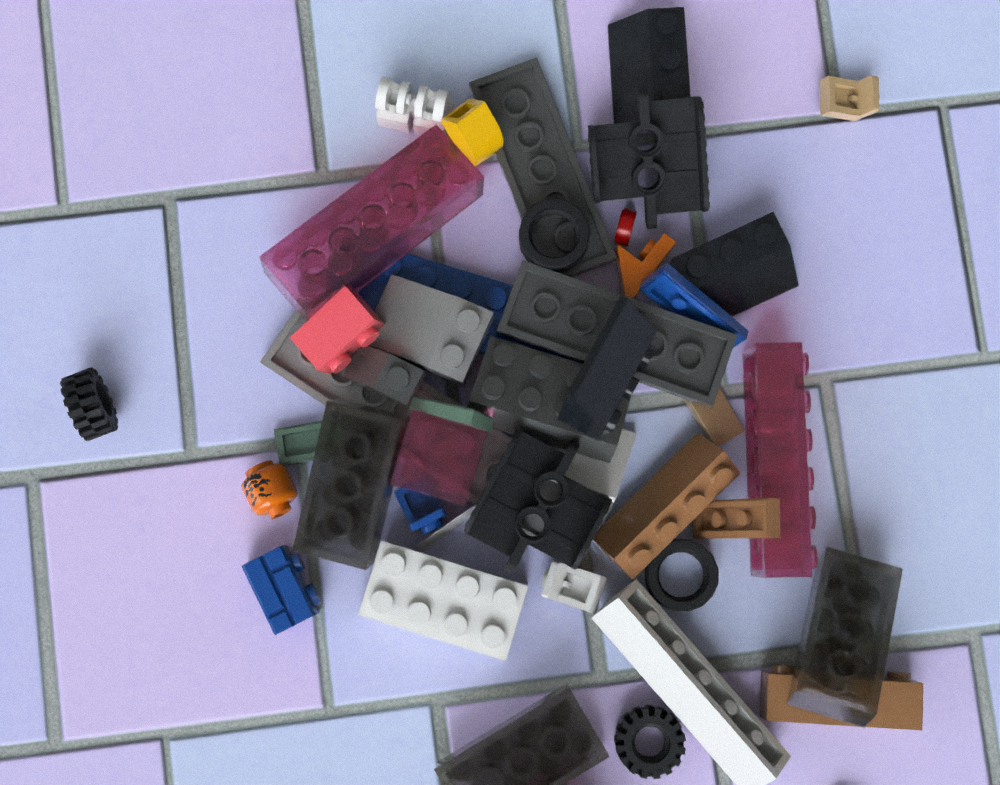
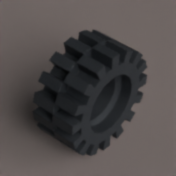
[60,367,118,441]
[614,705,686,779]

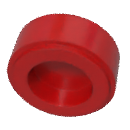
[614,208,637,247]

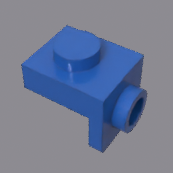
[393,474,448,535]

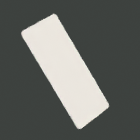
[416,504,477,551]

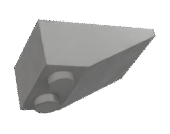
[368,274,494,387]

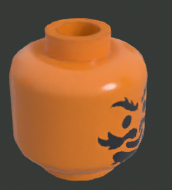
[241,460,298,519]

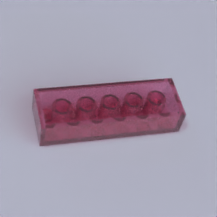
[259,124,484,322]
[742,342,818,578]

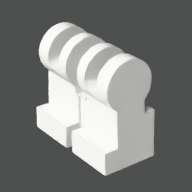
[375,76,454,140]

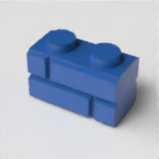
[241,545,322,635]

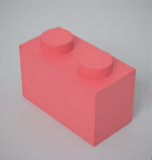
[290,286,385,374]

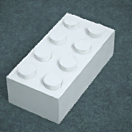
[358,540,528,661]

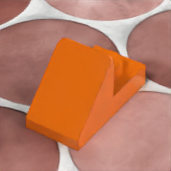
[615,233,676,299]

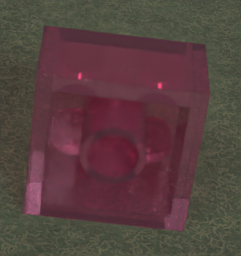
[390,410,487,507]

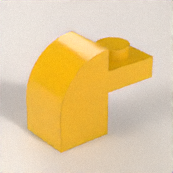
[440,99,504,170]

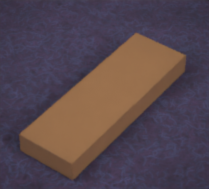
[693,498,781,539]

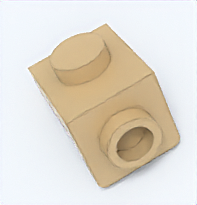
[820,75,880,121]

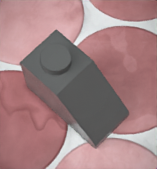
[342,346,426,409]

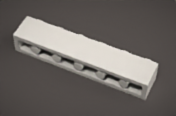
[592,579,791,785]

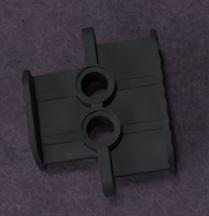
[588,88,710,229]
[463,428,612,574]

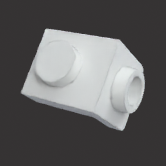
[541,560,607,614]

